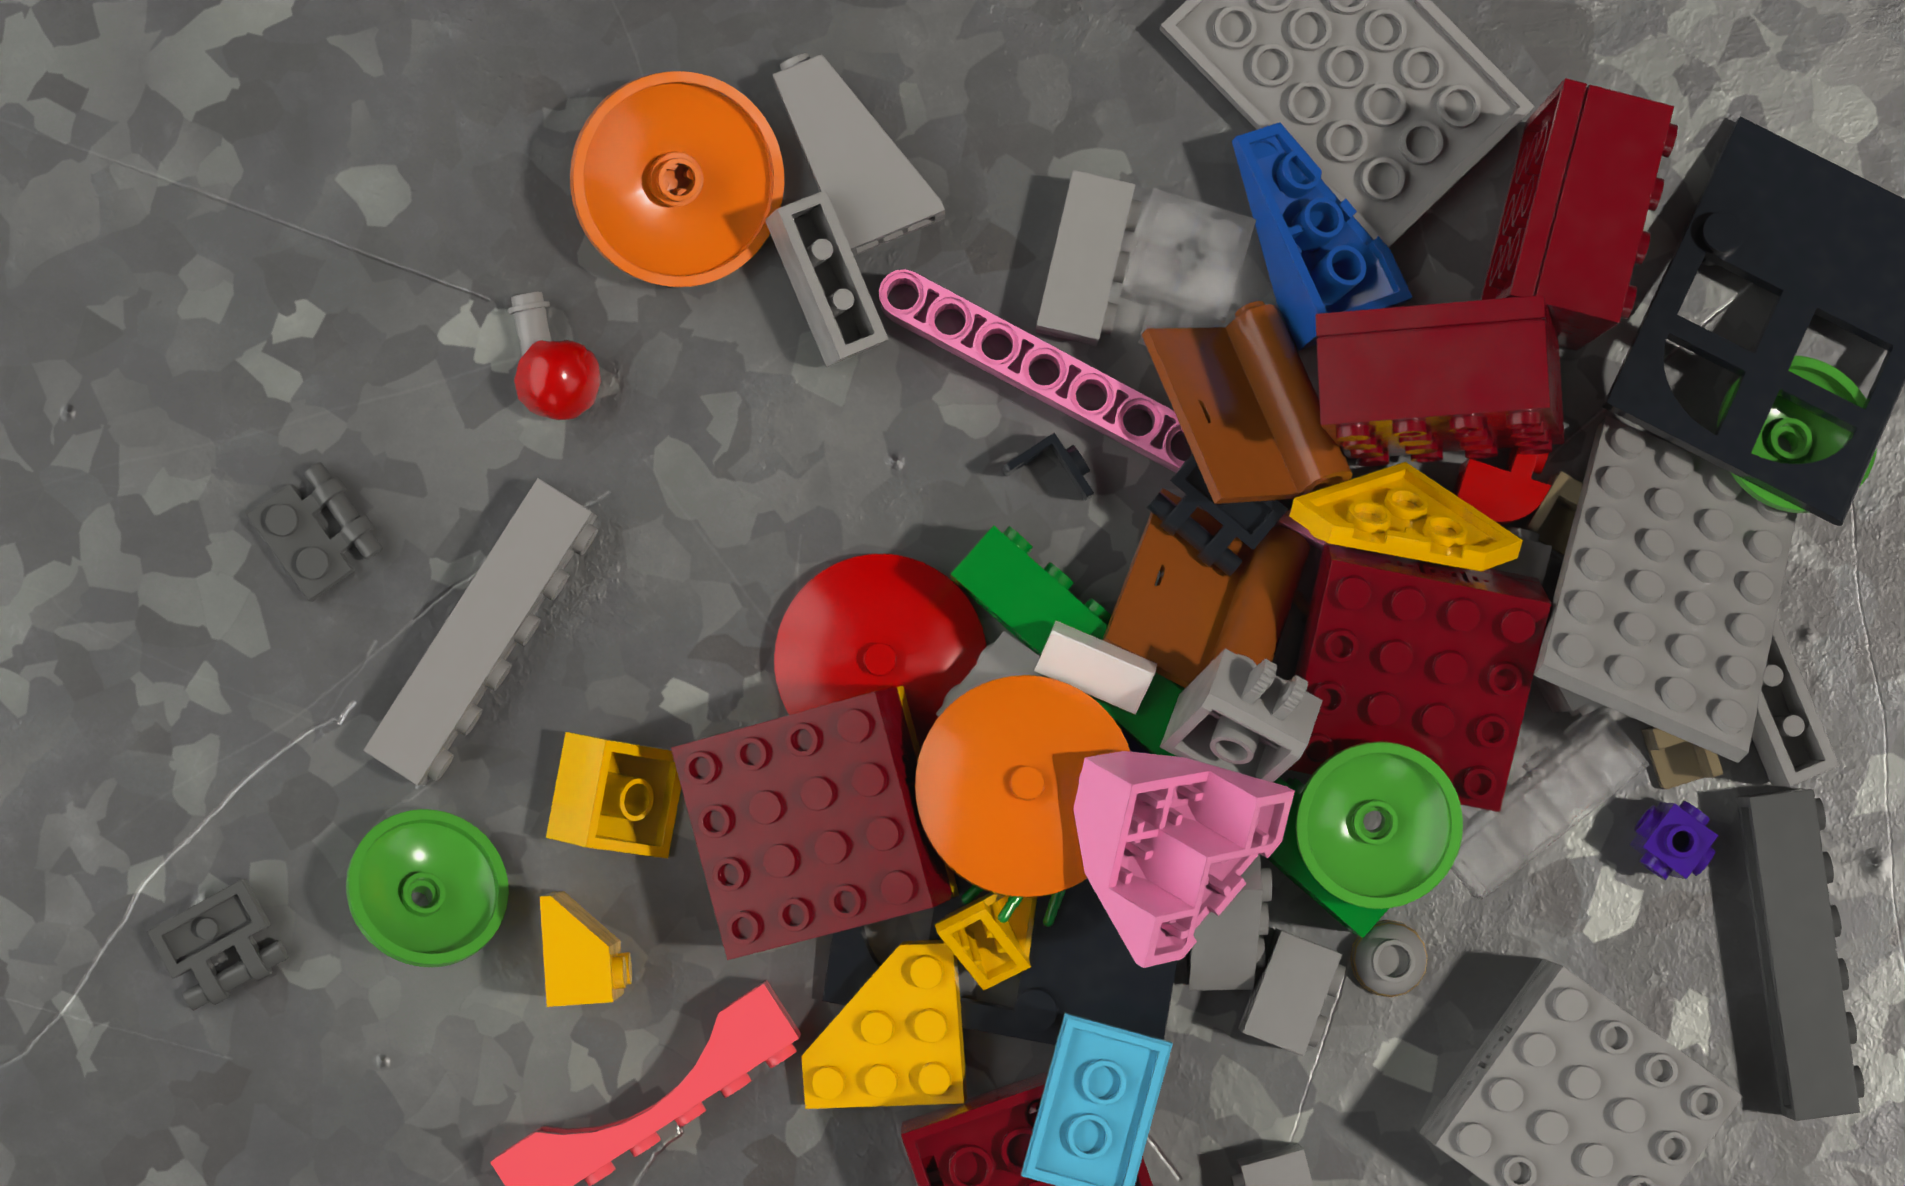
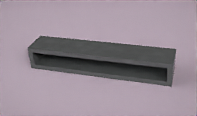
[1737,788,1865,1121]

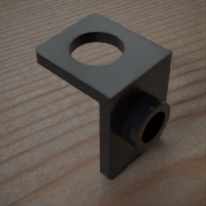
[1002,432,1094,501]

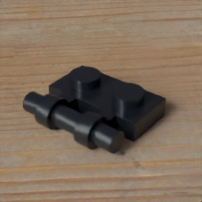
[1146,453,1289,577]

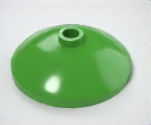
[1717,356,1877,513]
[1295,741,1463,909]
[346,809,509,967]

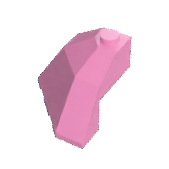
[1073,751,1295,968]

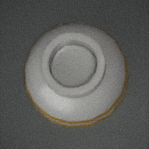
[1350,920,1427,997]

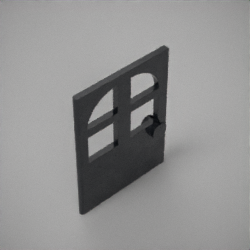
[1602,116,1905,526]
[822,871,1178,1045]

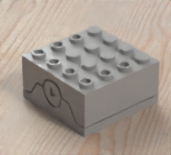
[1419,959,1743,1186]

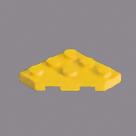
[1289,462,1523,572]
[801,940,968,1109]

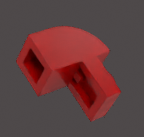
[1452,447,1551,525]

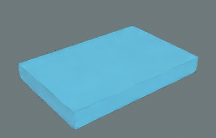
[1021,1012,1173,1186]

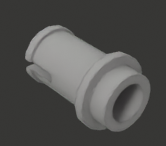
[508,292,551,357]

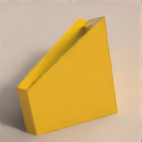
[935,892,1037,991]

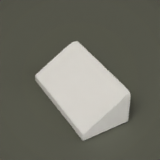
[1034,621,1157,714]

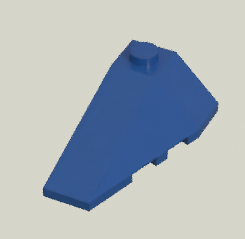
[1232,122,1413,351]

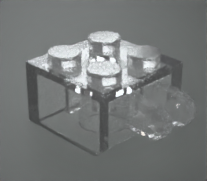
[1120,188,1257,346]

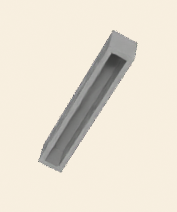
[363,478,598,785]

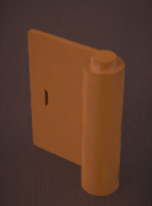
[1141,301,1353,504]
[1102,488,1310,688]

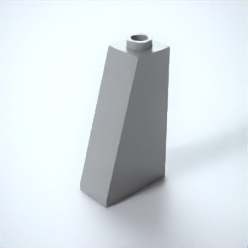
[772,53,945,256]

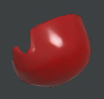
[514,340,601,420]

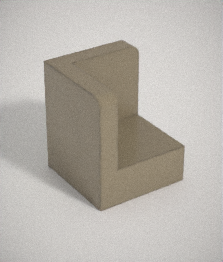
[1520,471,1583,555]
[1641,726,1723,789]

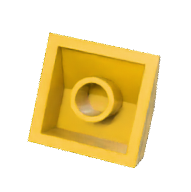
[546,732,681,859]
[540,891,632,1007]

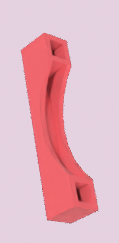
[490,980,801,1186]

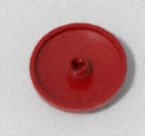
[774,554,987,750]

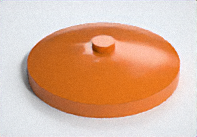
[570,71,784,287]
[914,675,1131,898]

